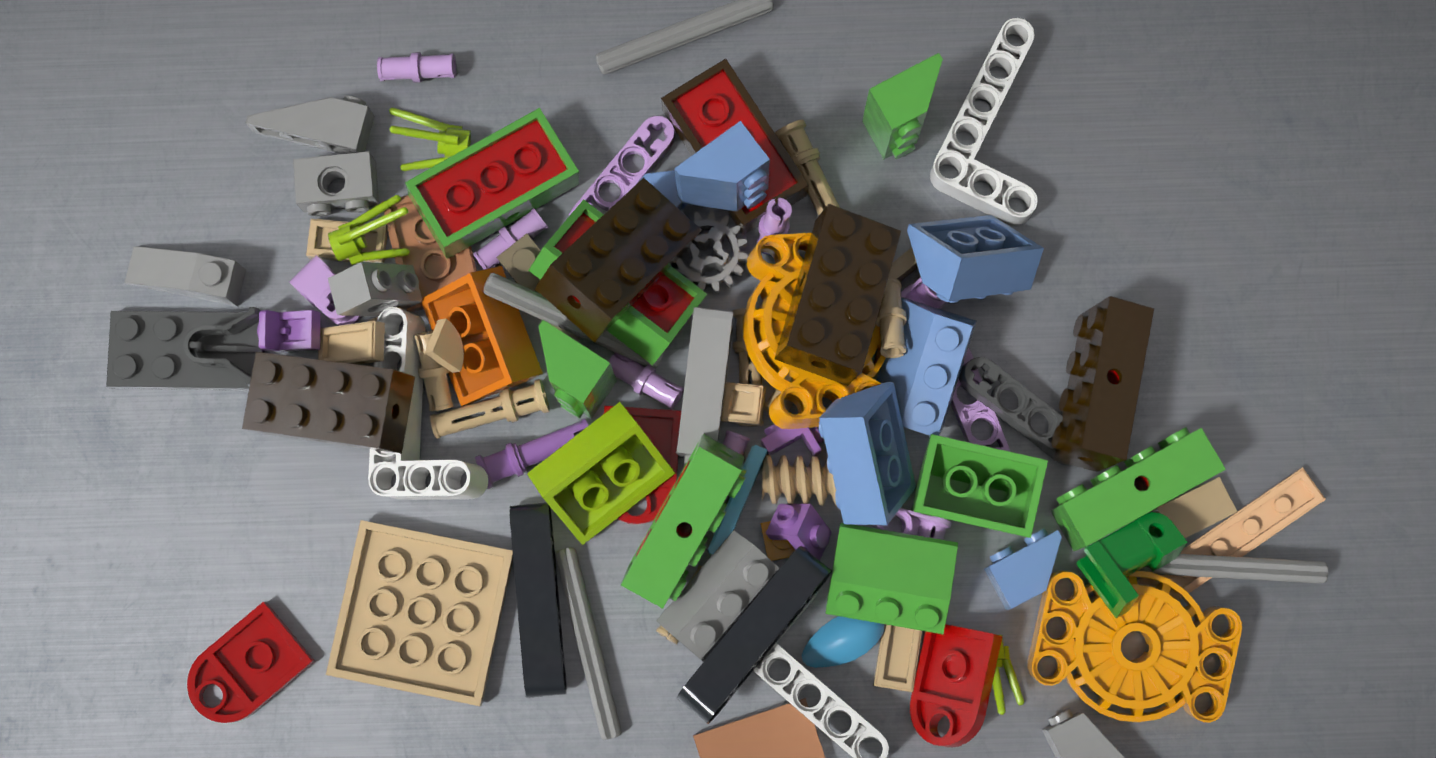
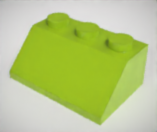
[527,402,675,545]

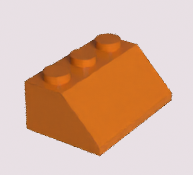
[421,266,543,406]

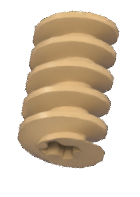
[762,455,837,506]

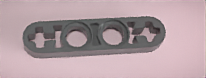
[959,357,1070,466]

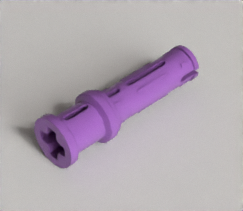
[475,418,588,489]

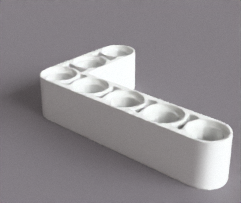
[930,18,1038,226]
[368,306,488,500]
[753,591,889,758]

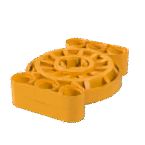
[743,233,886,429]
[1027,570,1242,723]

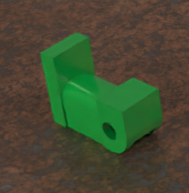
[1076,512,1188,618]

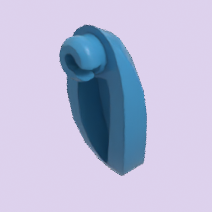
[802,616,884,668]

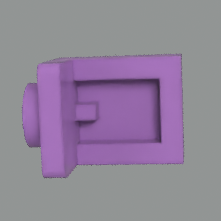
[257,310,321,352]
[761,424,823,456]
[766,504,832,560]

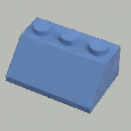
[674,121,770,211]
[907,215,1044,303]
[876,297,977,436]
[819,382,916,525]

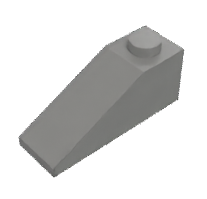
[245,96,375,154]
[125,246,246,306]

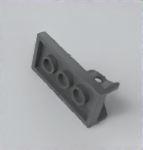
[106,307,265,390]

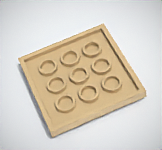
[326,520,513,706]

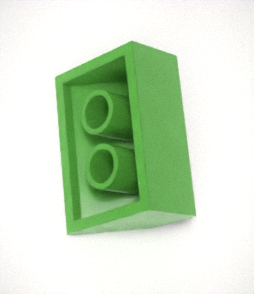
[862,53,943,160]
[538,320,617,419]
[911,434,1048,538]
[825,522,958,634]

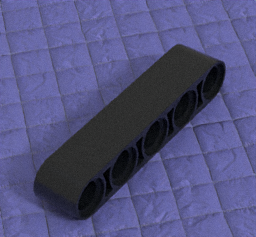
[509,502,567,698]
[677,546,832,724]

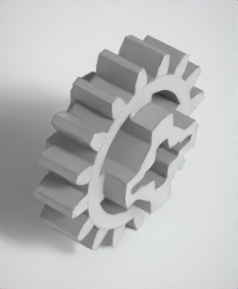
[672,211,748,295]

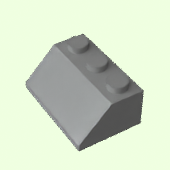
[656,531,780,662]

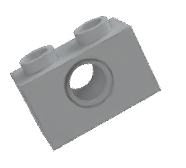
[293,151,379,217]
[328,262,423,317]

